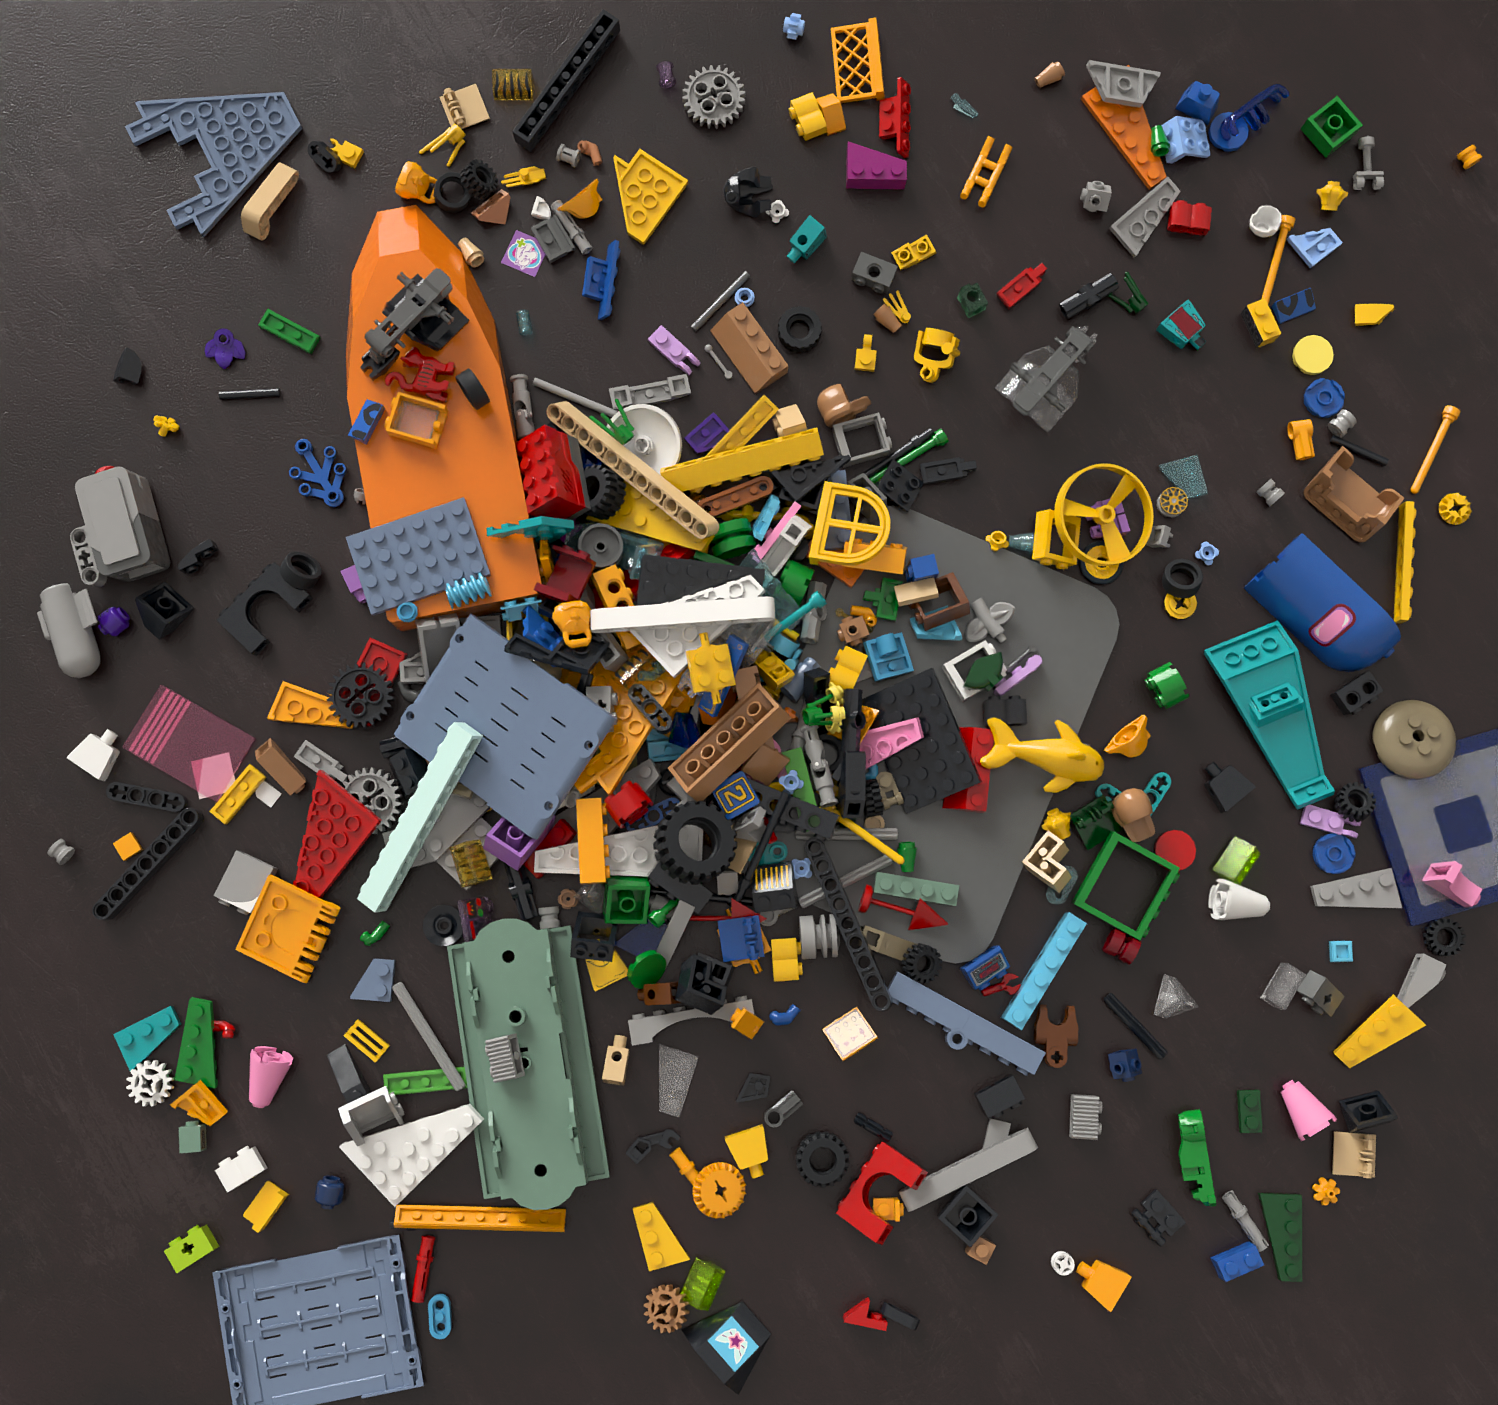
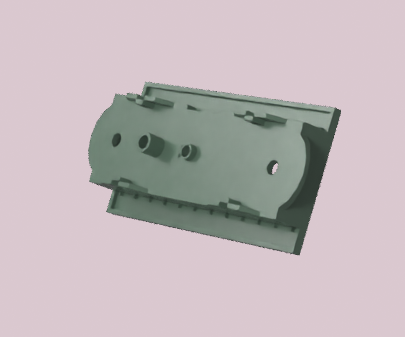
[447,919,610,1210]

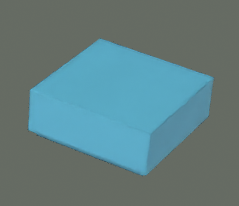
[1329,941,1353,962]

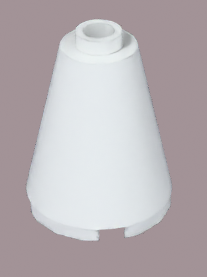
[1208,879,1270,920]

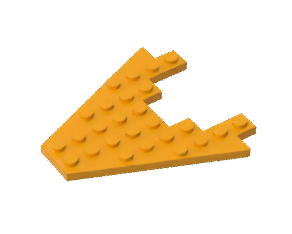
[519,645,689,796]

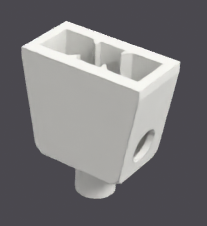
[67,729,120,781]

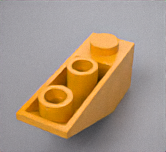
[730,1006,764,1039]

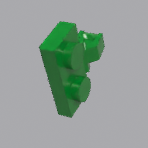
[863,577,903,622]

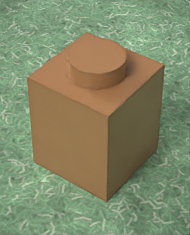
[964,1236,996,1265]

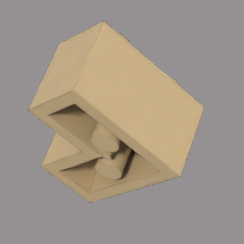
[772,404,807,437]
[1022,831,1072,893]

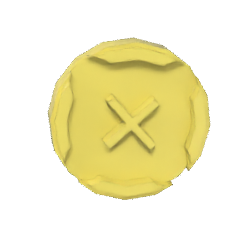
[1292,335,1334,375]

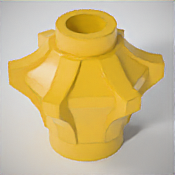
[1316,181,1348,211]
[1042,808,1071,840]

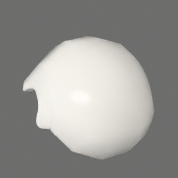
[1249,206,1282,238]

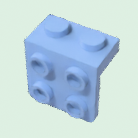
[1161,116,1210,164]

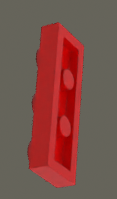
[524,819,577,879]

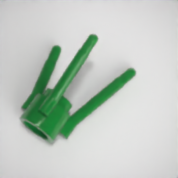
[589,399,635,445]

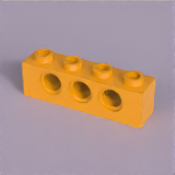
[591,564,642,652]

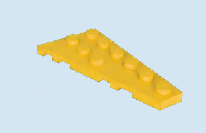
[586,480,715,553]

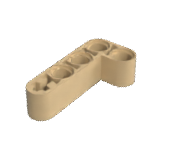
[241,163,299,241]

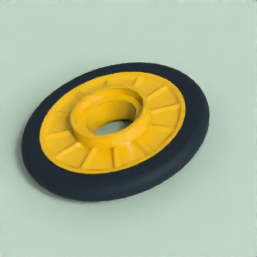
[1080,541,1124,584]

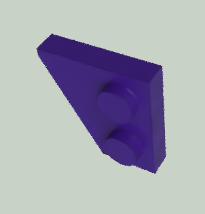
[684,412,730,454]

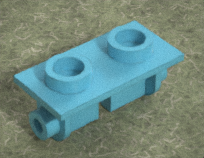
[501,596,542,622]

